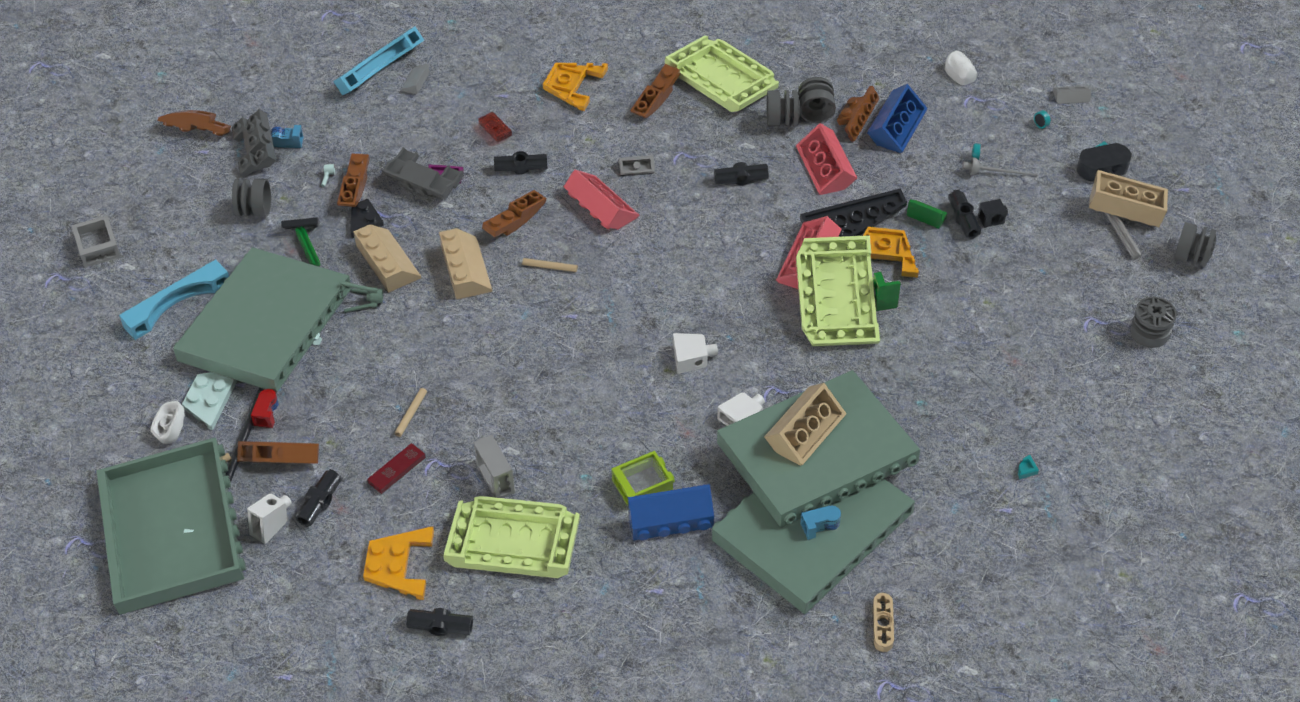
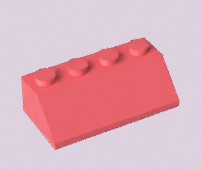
[796,123,857,195]
[563,169,639,230]
[776,216,842,289]

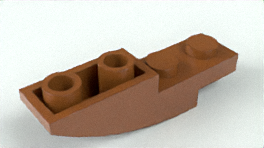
[631,64,681,118]
[157,110,231,136]
[337,153,370,207]
[482,190,547,237]
[237,441,319,464]

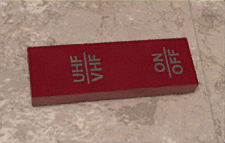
[367,443,426,494]

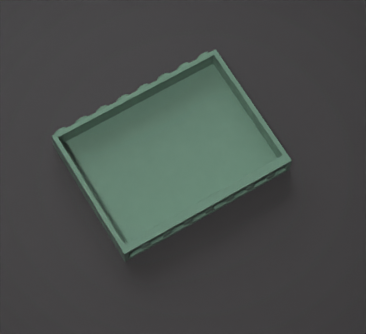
[173,247,352,393]
[717,370,920,527]
[96,437,246,615]
[712,479,915,614]

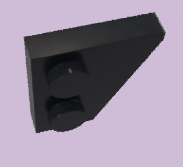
[350,199,384,239]

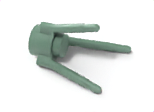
[339,281,383,312]

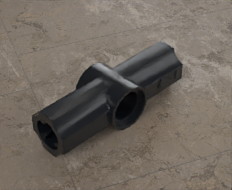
[494,151,548,175]
[714,162,769,186]
[948,189,981,239]
[295,469,342,527]
[406,608,473,636]

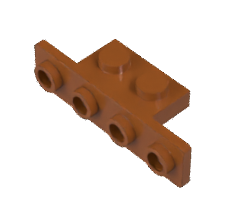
[837,86,879,142]

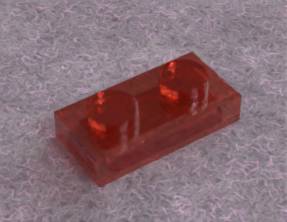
[478,111,512,143]

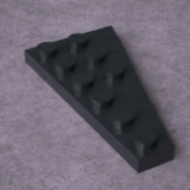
[800,188,907,237]

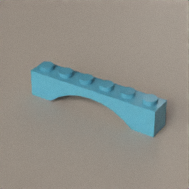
[333,26,424,95]
[119,259,229,340]

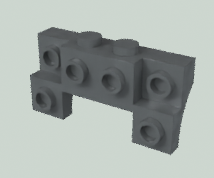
[231,109,276,177]
[383,147,464,200]

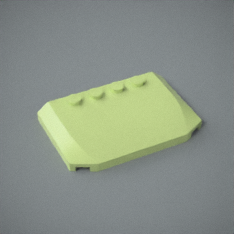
[664,36,779,112]
[796,236,880,346]
[443,496,580,578]

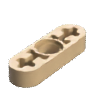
[873,593,894,652]

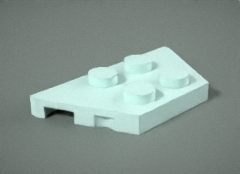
[182,372,238,430]

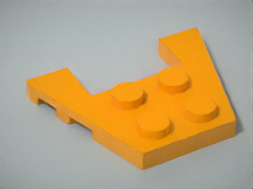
[543,63,608,111]
[863,227,919,278]
[363,527,434,600]

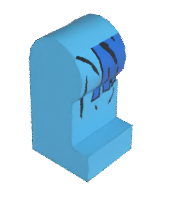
[271,125,304,148]
[800,505,841,540]

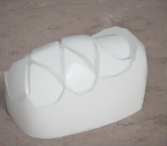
[944,51,977,85]
[151,401,185,444]

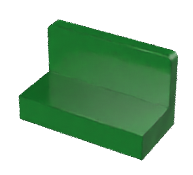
[907,199,947,229]
[873,272,901,311]

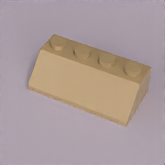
[1089,170,1168,227]
[353,225,421,293]
[439,228,492,300]
[764,383,847,466]

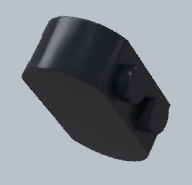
[1077,143,1132,181]

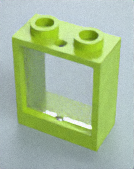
[611,451,675,506]

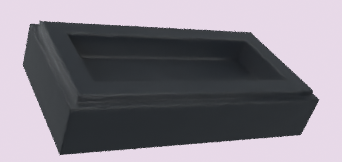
[281,217,320,229]

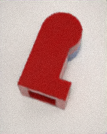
[251,389,279,428]

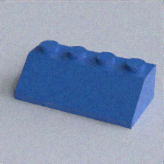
[867,83,928,153]
[628,484,714,541]

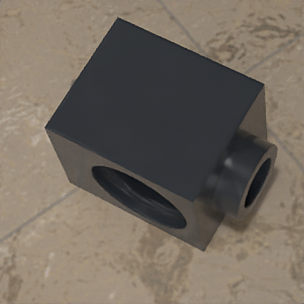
[978,199,1008,228]

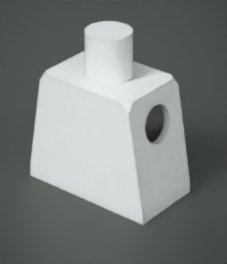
[673,333,718,374]
[717,393,765,426]
[247,494,292,544]

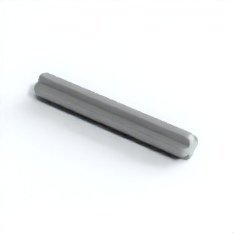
[1105,213,1141,259]

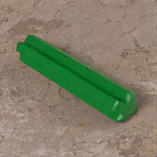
[295,226,321,267]

